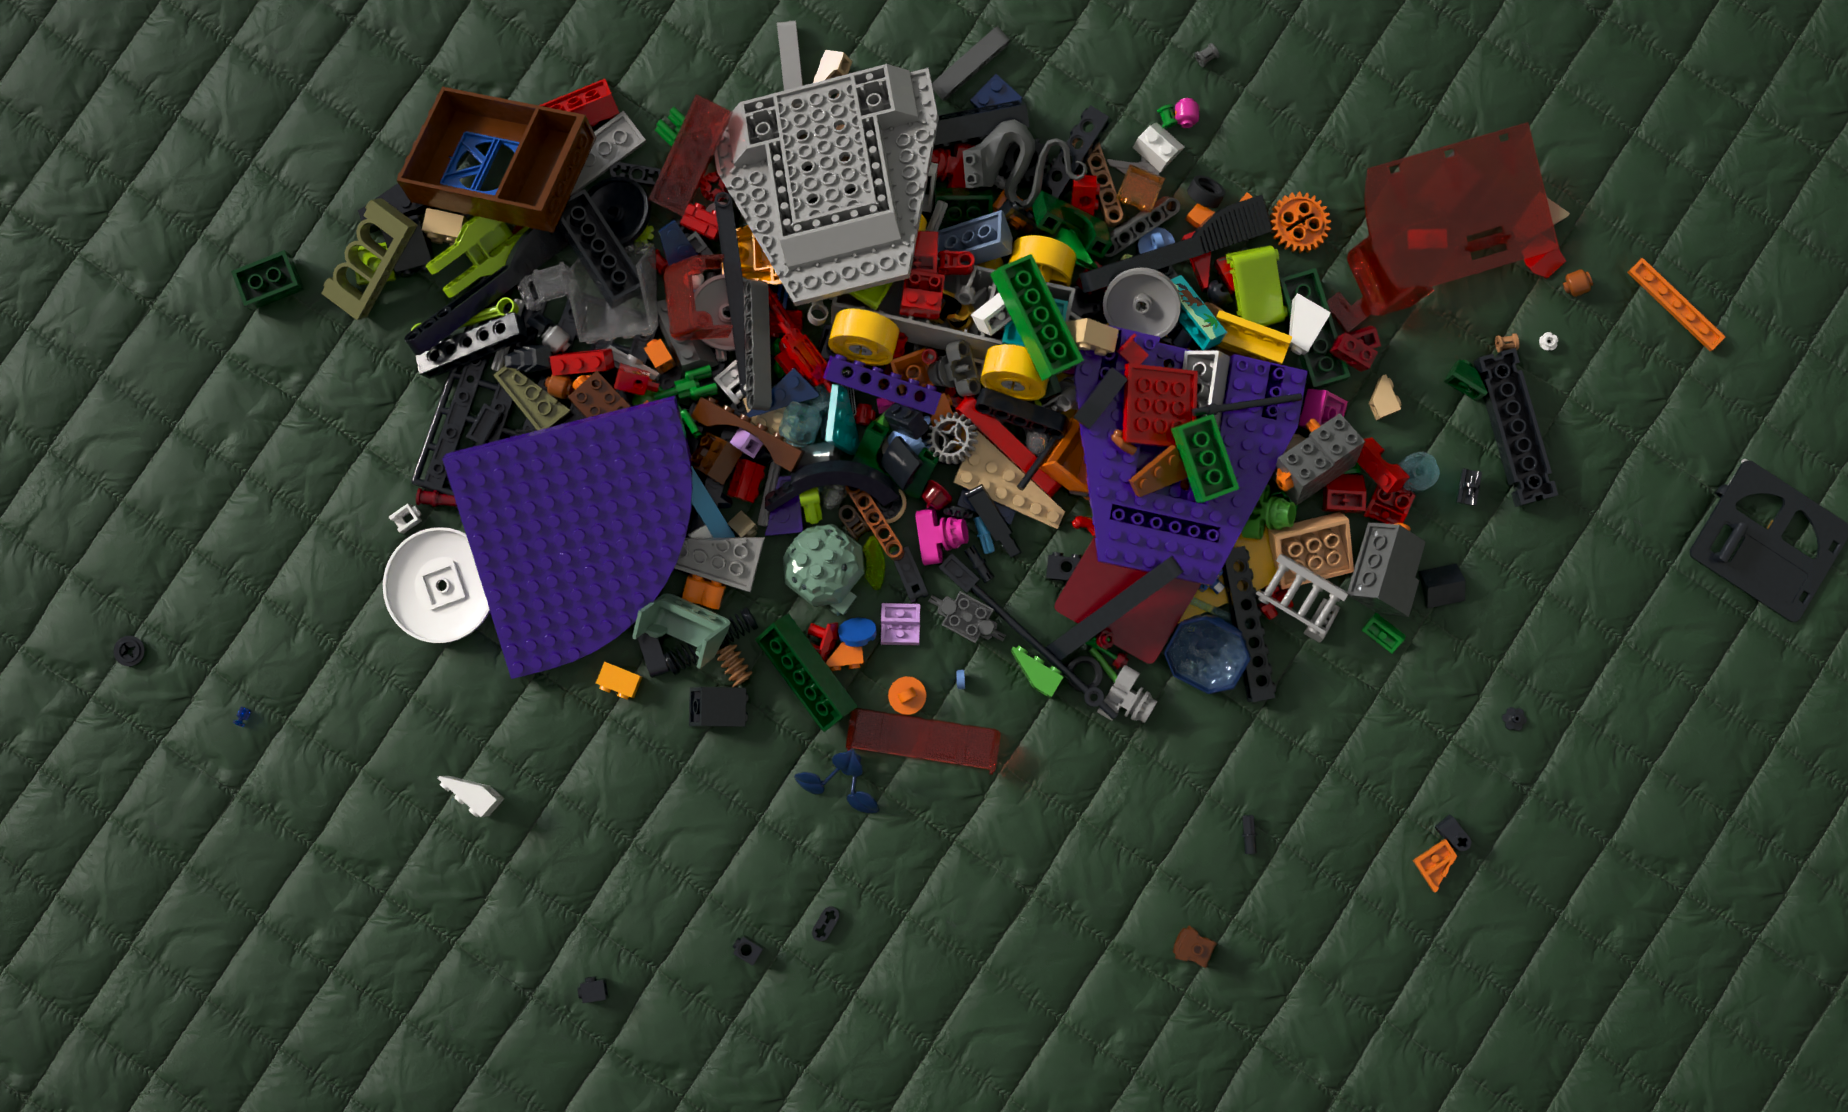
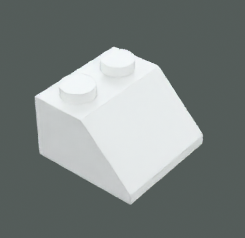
[1132,122,1185,172]

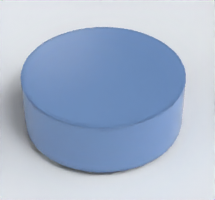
[956,670,965,689]

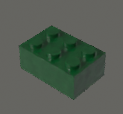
[935,187,993,230]
[231,250,304,311]

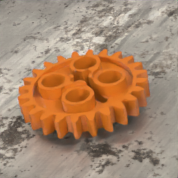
[1269,192,1331,254]

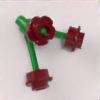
[1085,630,1129,669]

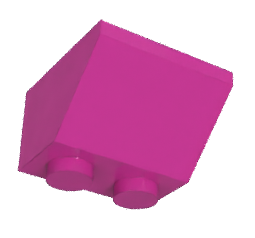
[1299,389,1348,431]

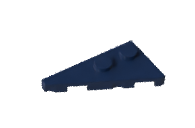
[746,367,820,418]

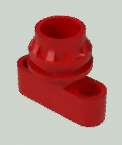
[930,141,974,188]

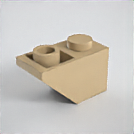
[1369,374,1401,421]

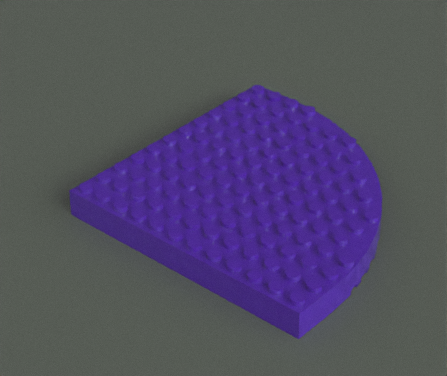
[442,396,693,679]

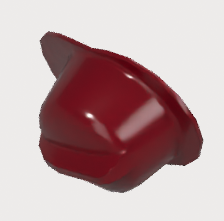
[922,480,952,511]

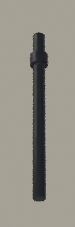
[1192,393,1302,416]

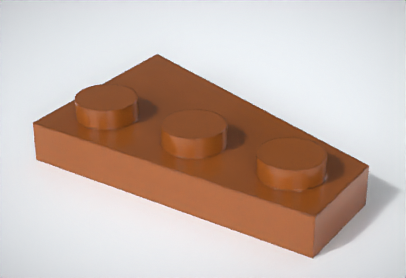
[1129,445,1188,497]

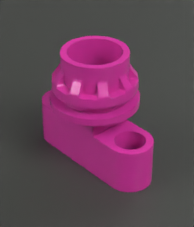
[916,508,969,566]

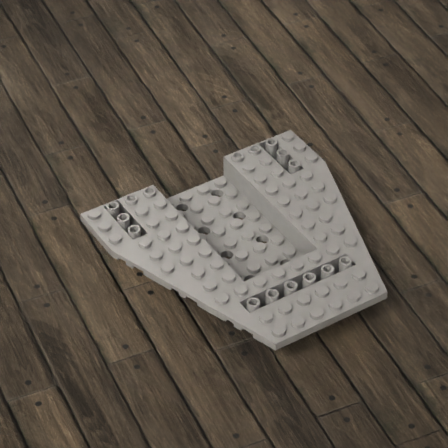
[710,64,939,306]

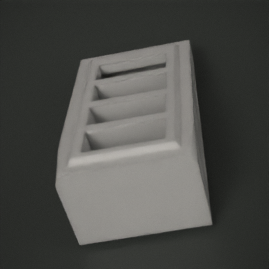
[1304,598,1340,643]

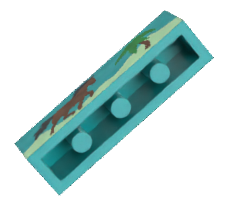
[1170,275,1227,351]

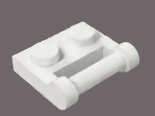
[714,360,746,405]

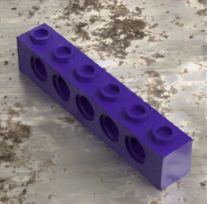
[823,354,942,415]

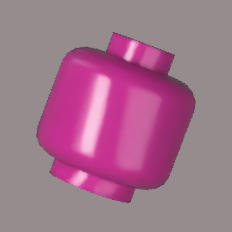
[1175,98,1199,128]

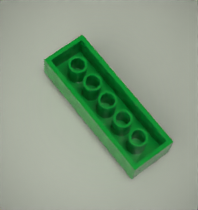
[990,254,1084,381]

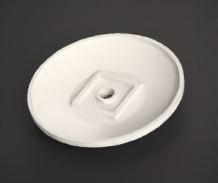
[383,527,490,643]

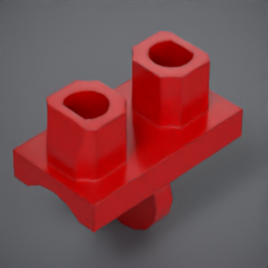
[1257,585,1294,619]

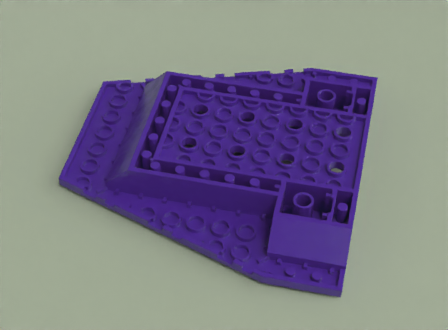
[1073,324,1307,586]

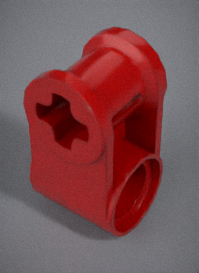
[937,250,975,275]

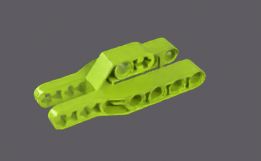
[426,216,529,298]

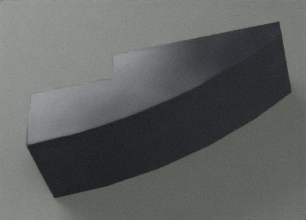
[1073,367,1128,430]

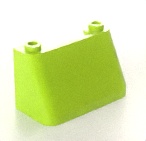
[1226,245,1288,326]

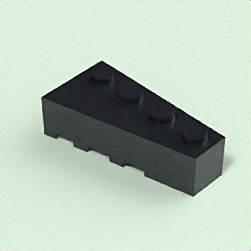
[358,183,436,234]

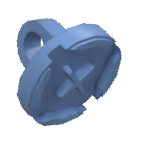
[1137,227,1175,254]

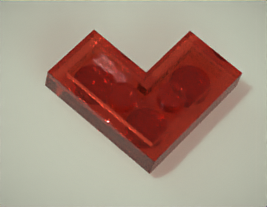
[1327,292,1378,333]

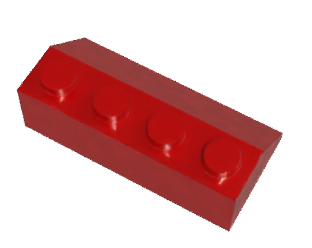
[539,79,619,126]

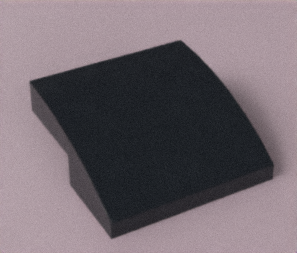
[880,436,924,491]

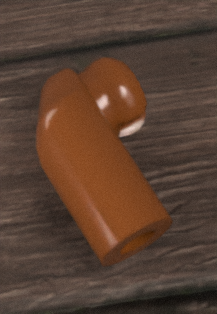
[1111,429,1137,455]

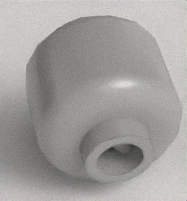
[541,326,571,354]

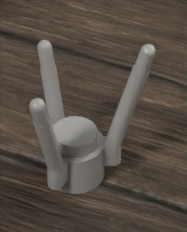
[954,266,987,305]

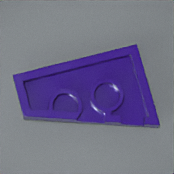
[765,476,803,536]

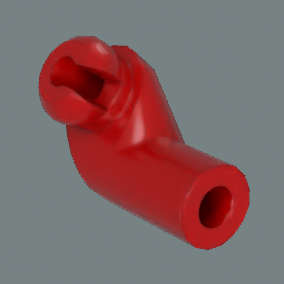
[1072,516,1095,536]

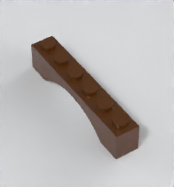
[691,396,805,472]

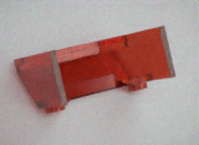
[1347,223,1434,316]
[664,254,733,340]

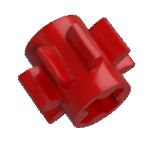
[854,404,876,426]

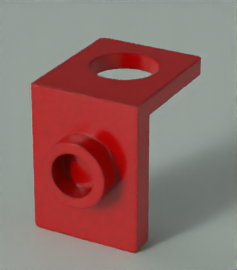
[1116,333,1149,364]

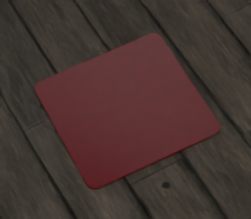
[1055,536,1201,664]

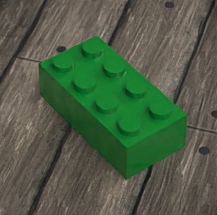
[1171,414,1239,503]

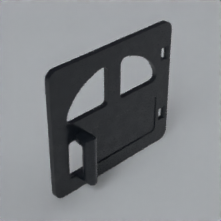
[1690,461,1848,622]

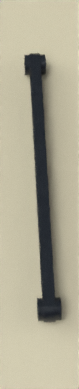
[714,192,746,397]

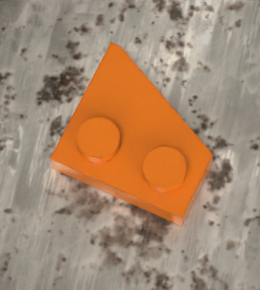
[1412,839,1457,892]

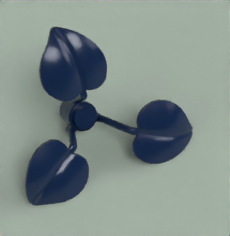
[794,749,880,813]

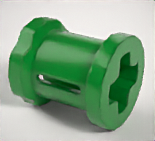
[1157,104,1178,129]

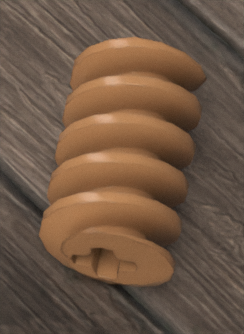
[716,644,753,687]

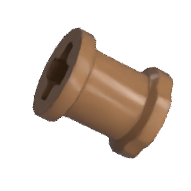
[1495,333,1519,353]

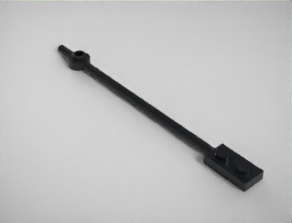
[939,553,1118,720]

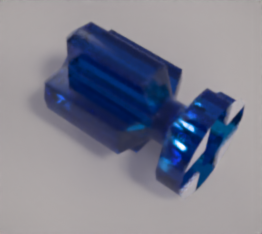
[233,707,251,727]

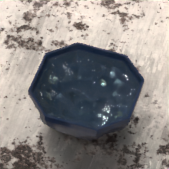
[1164,615,1251,694]

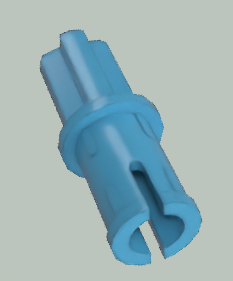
[973,516,995,554]

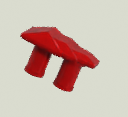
[808,622,839,663]

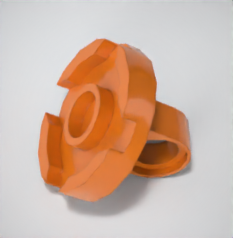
[888,676,926,715]

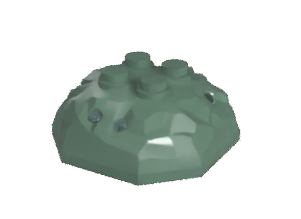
[783,524,864,607]

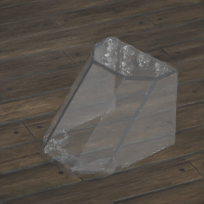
[564,241,658,344]

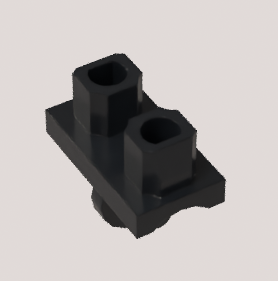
[1456,468,1482,506]

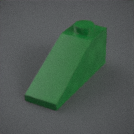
[1054,228,1099,270]

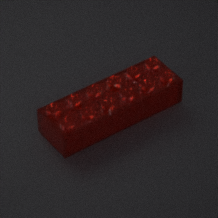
[649,94,733,216]

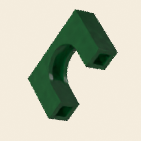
[1032,191,1112,259]
[852,420,940,499]

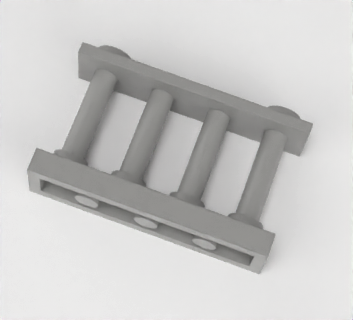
[1256,553,1349,635]

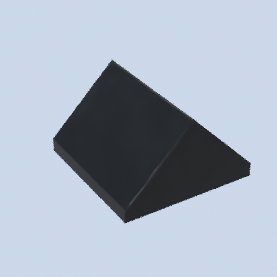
[1418,563,1466,609]

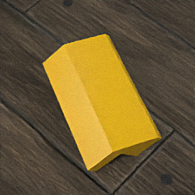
[1216,310,1293,365]

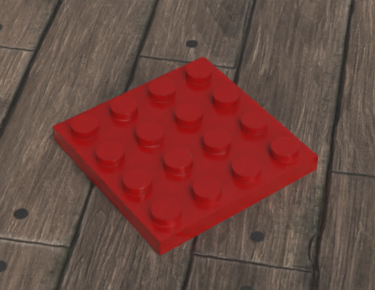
[1123,363,1198,448]

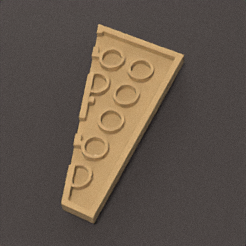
[953,430,1065,529]

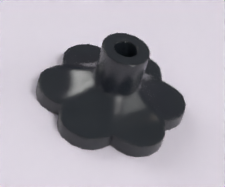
[1502,707,1527,731]

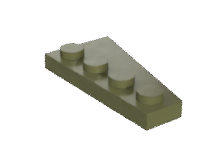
[494,366,572,430]

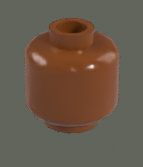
[1563,269,1593,297]
[545,375,575,399]

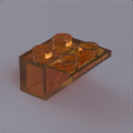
[1116,164,1165,212]

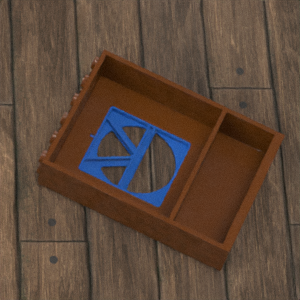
[397,87,597,233]

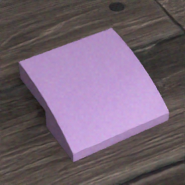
[881,603,920,645]

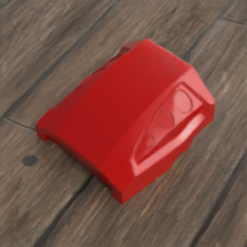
[1363,484,1416,524]

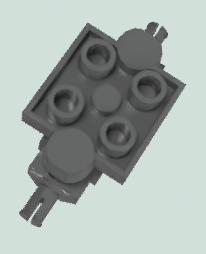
[928,591,1006,643]

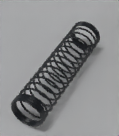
[663,607,759,676]

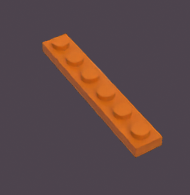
[1627,258,1725,351]

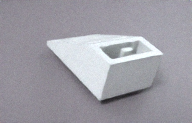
[438,776,504,817]

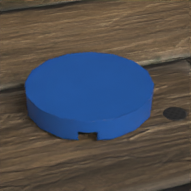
[838,617,877,647]

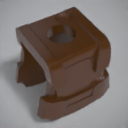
[1173,926,1217,968]

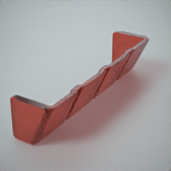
[846,708,1001,775]

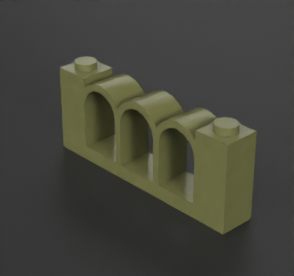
[321,198,417,320]

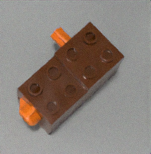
[568,371,649,418]

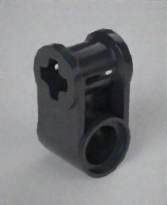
[1435,814,1471,851]

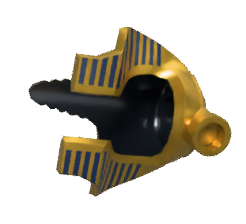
[929,289,975,333]

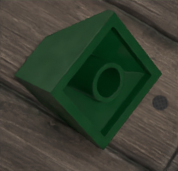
[1443,359,1488,401]

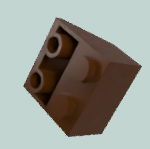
[691,432,743,485]

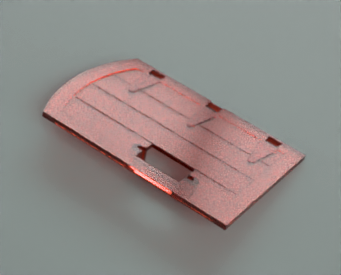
[1365,122,1559,296]

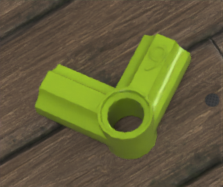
[799,487,822,524]

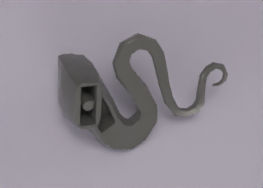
[963,119,1087,210]

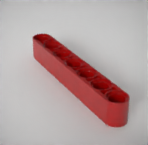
[955,396,1062,498]

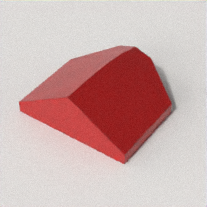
[1521,234,1566,279]

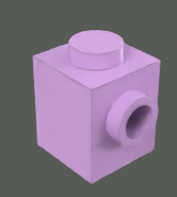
[730,427,763,459]

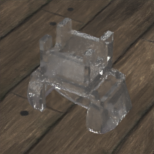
[517,262,579,311]

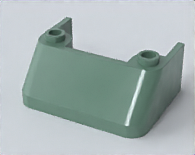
[632,593,730,669]

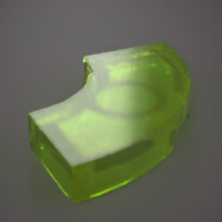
[863,536,885,590]

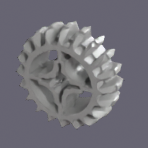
[927,412,978,464]

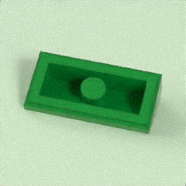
[1362,613,1406,654]

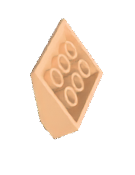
[1268,512,1354,590]

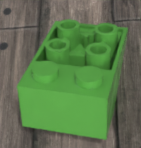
[1011,646,1063,698]

